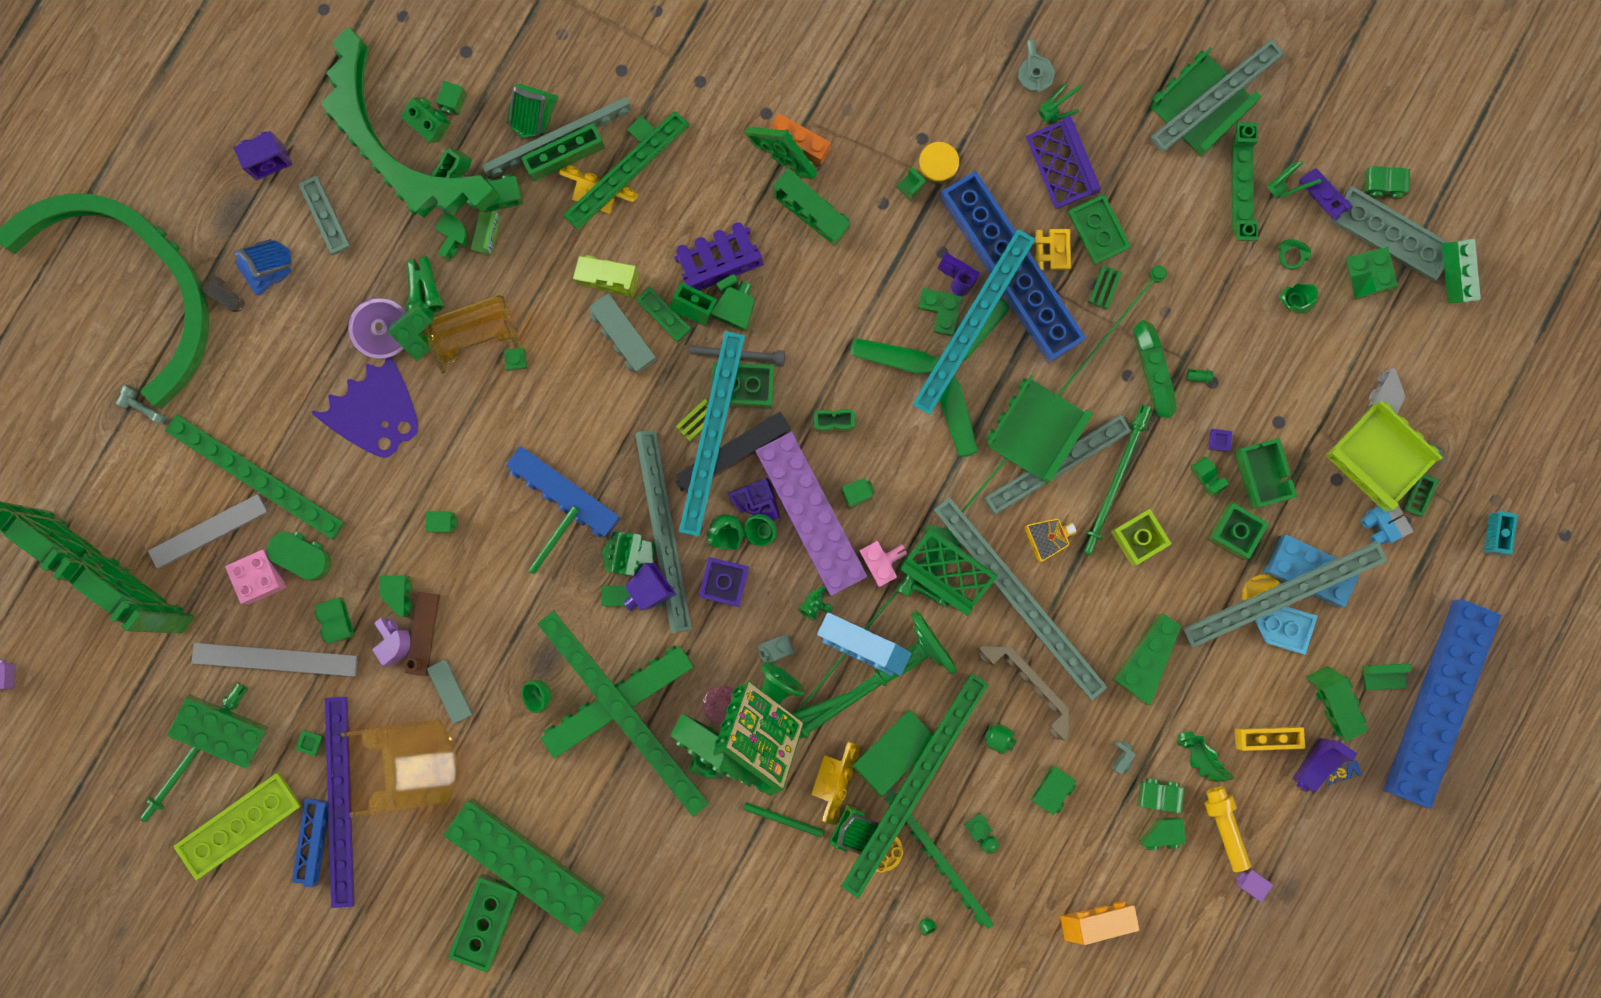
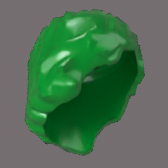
[706,514,745,550]

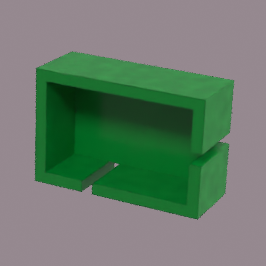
[1234,438,1297,510]

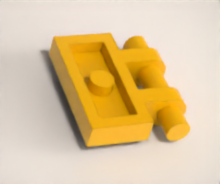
[1033,229,1071,271]

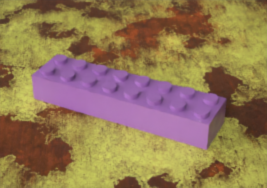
[755,432,867,597]

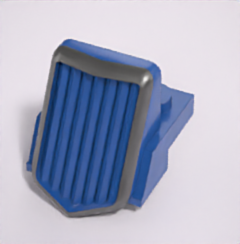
[235,239,292,295]

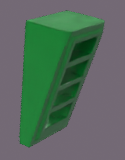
[1403,474,1439,517]

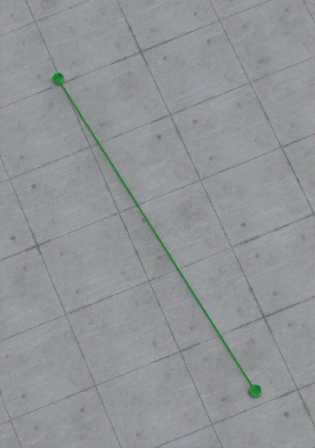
[798,265,1167,710]

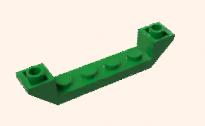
[1231,122,1258,241]

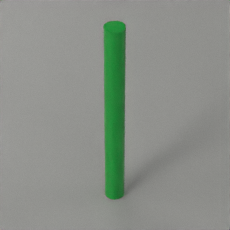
[528,505,580,574]
[744,802,824,838]

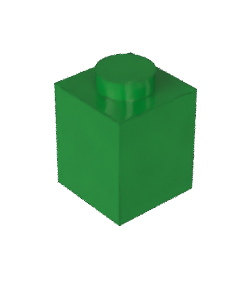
[436,81,467,115]
[426,511,458,533]

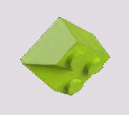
[1111,509,1172,566]

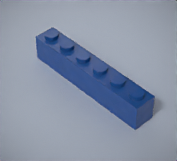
[506,446,621,538]

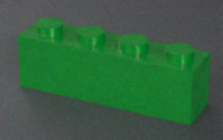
[521,123,605,182]

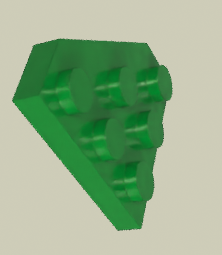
[744,127,818,179]

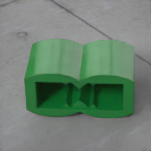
[431,149,472,178]
[1364,166,1410,200]
[814,409,855,433]
[314,597,355,644]
[1137,778,1185,813]

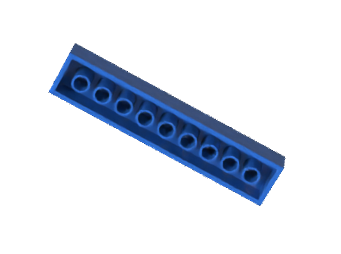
[940,170,1086,364]
[1383,599,1502,809]

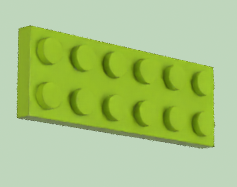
[173,772,302,881]

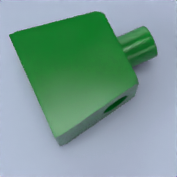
[711,281,755,333]

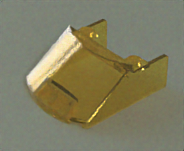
[341,719,457,817]

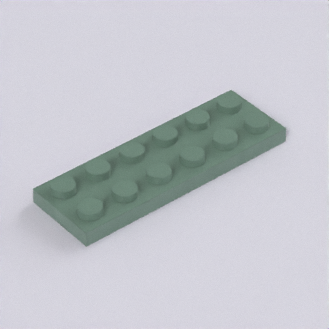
[1330,186,1448,282]

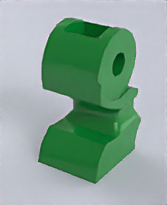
[1191,456,1229,498]

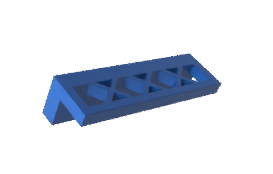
[292,798,329,887]

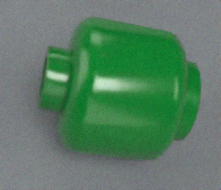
[984,723,1017,754]

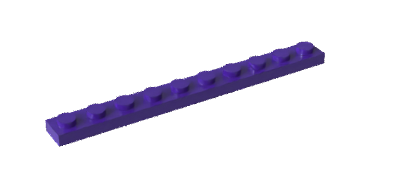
[325,697,355,908]

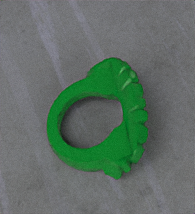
[1277,239,1311,269]

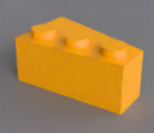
[1060,901,1140,945]

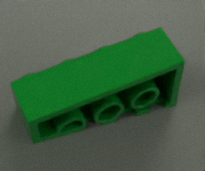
[773,168,851,247]
[1112,614,1181,705]

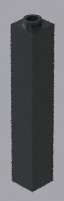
[675,412,791,494]

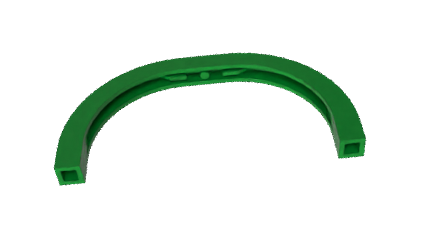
[0,193,209,409]

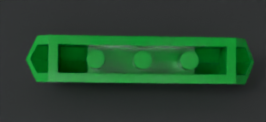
[1133,320,1177,418]

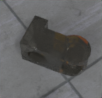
[202,275,245,312]

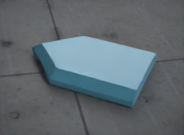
[1255,606,1318,655]

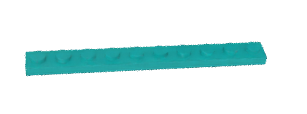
[912,229,1035,415]
[679,331,745,536]

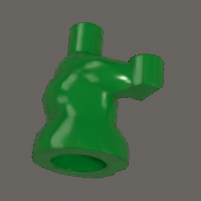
[797,586,833,621]
[689,756,725,779]

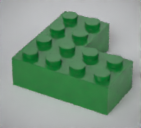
[670,714,766,793]

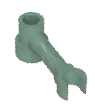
[116,384,167,424]

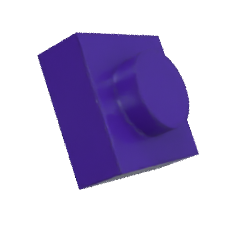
[1208,429,1233,452]

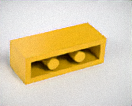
[1235,727,1305,751]

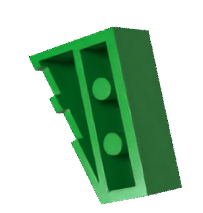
[1306,666,1368,742]

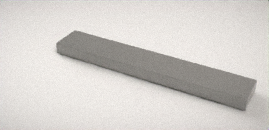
[148,494,269,569]

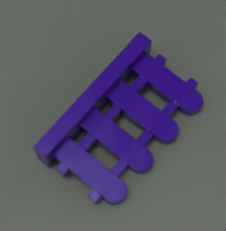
[675,222,764,291]

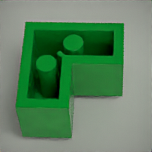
[388,300,435,362]

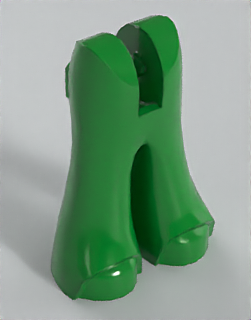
[405,256,444,313]

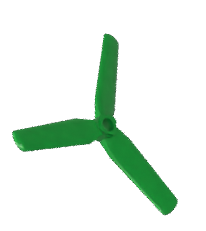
[851,298,1010,457]

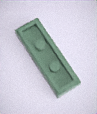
[427,659,473,724]

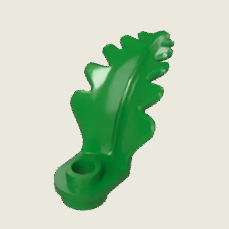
[1177,731,1234,783]

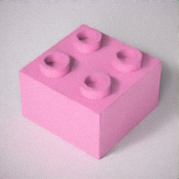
[225,549,286,605]

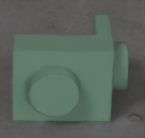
[758,634,794,662]
[1111,741,1136,775]

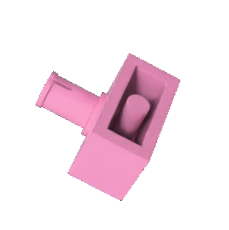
[859,541,908,588]

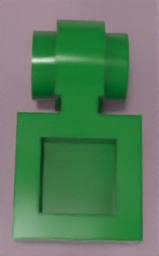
[964,813,1000,855]

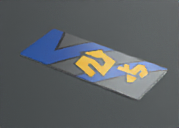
[1326,760,1362,785]

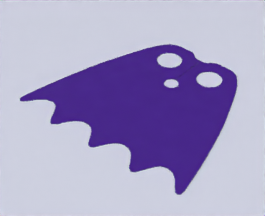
[312,356,418,458]

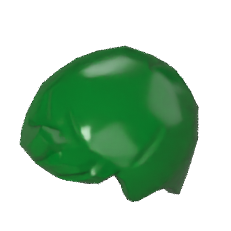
[1279,283,1318,314]

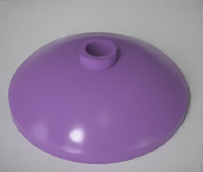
[348,298,405,359]

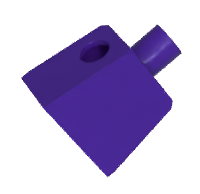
[624,563,676,611]

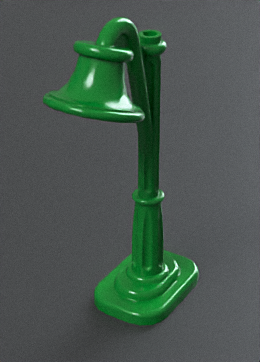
[760,609,958,739]

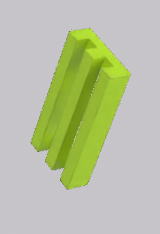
[676,399,708,441]

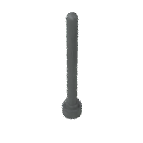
[689,346,785,367]

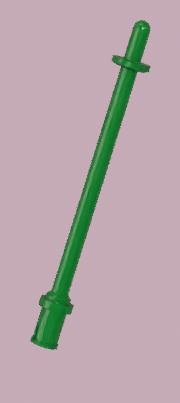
[1084,404,1153,556]
[140,682,248,822]

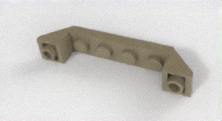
[978,646,1069,741]

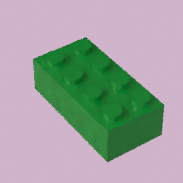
[167,694,268,769]

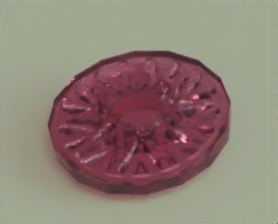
[703,685,734,724]

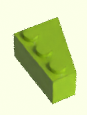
[573,255,640,298]

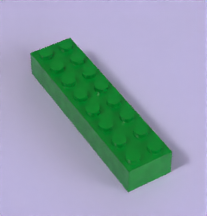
[443,799,606,934]

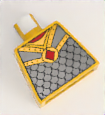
[1024,518,1077,563]

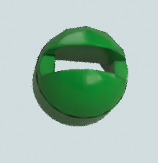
[919,917,938,936]

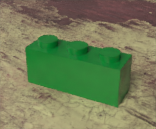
[1442,239,1481,303]

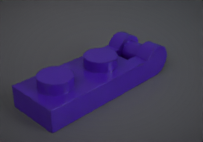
[1299,168,1352,221]

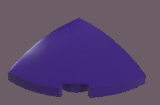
[728,477,780,520]

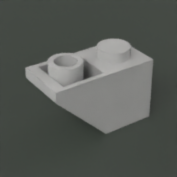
[1368,368,1406,414]

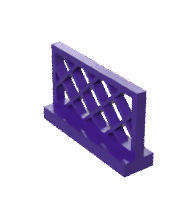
[1026,115,1101,210]

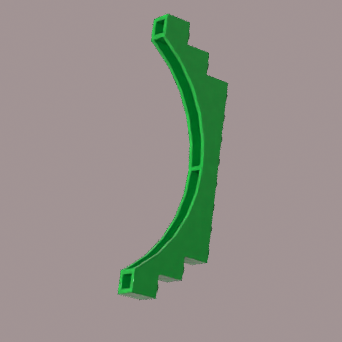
[321,27,501,218]

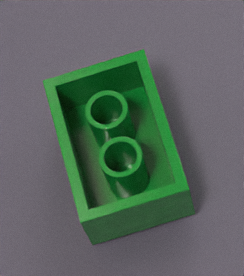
[711,362,774,409]

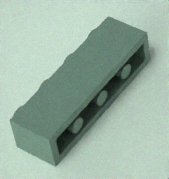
[589,293,657,375]

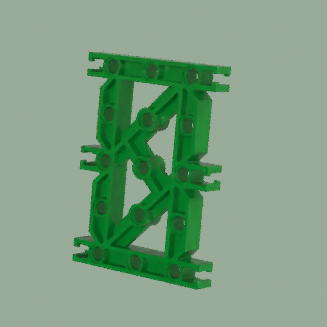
[0,501,195,634]

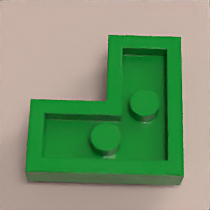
[918,288,962,336]

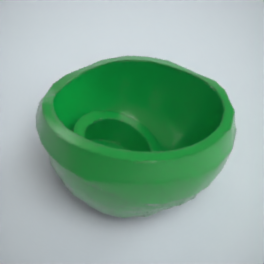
[744,514,777,546]
[521,680,552,713]

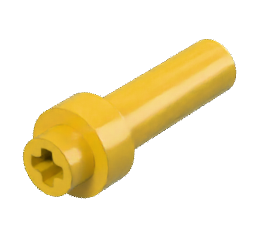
[1204,786,1251,872]

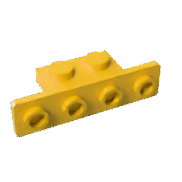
[559,165,639,214]
[811,742,860,824]

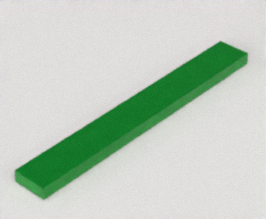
[563,111,689,231]

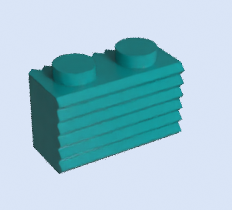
[1483,511,1518,556]

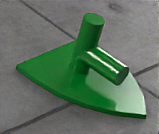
[923,524,961,574]

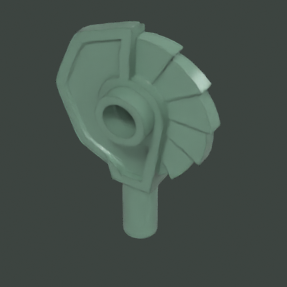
[1018,40,1055,93]

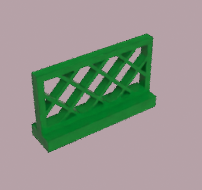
[901,528,998,616]

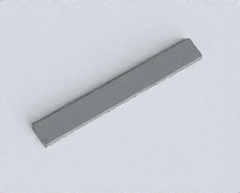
[191,643,359,676]

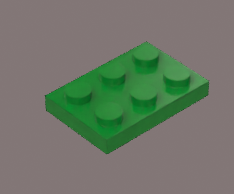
[1068,194,1131,265]

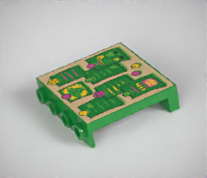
[713,681,804,796]

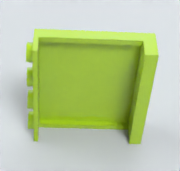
[1325,401,1443,512]

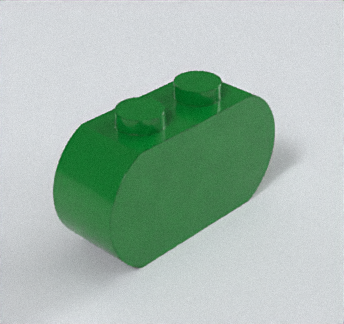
[267,531,331,581]

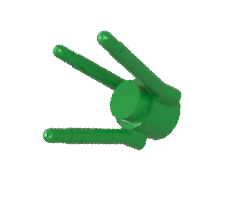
[1038,83,1083,124]
[1267,161,1321,199]

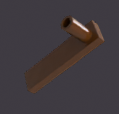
[405,592,440,676]

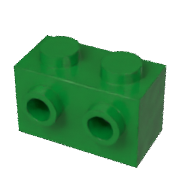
[400,97,451,142]

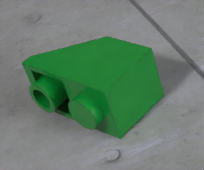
[379,575,412,617]
[1139,817,1186,850]

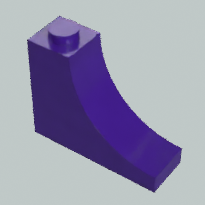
[1292,738,1357,793]

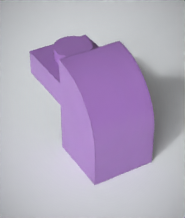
[372,618,410,666]

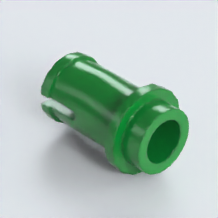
[1187,368,1213,385]

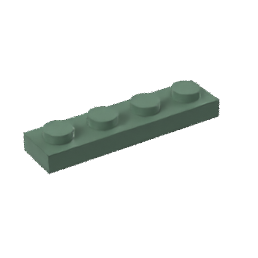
[298,175,351,256]

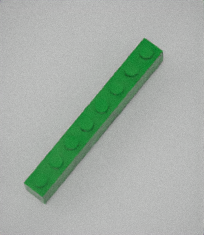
[540,645,695,758]

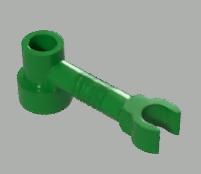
[896,574,949,607]

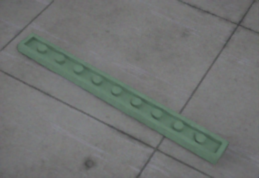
[635,431,692,633]
[1183,541,1388,648]

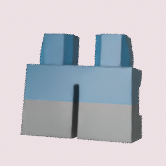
[1360,505,1414,545]

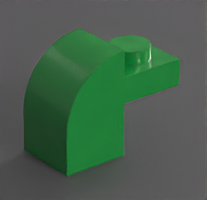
[435,212,469,262]

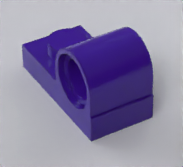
[937,252,981,296]

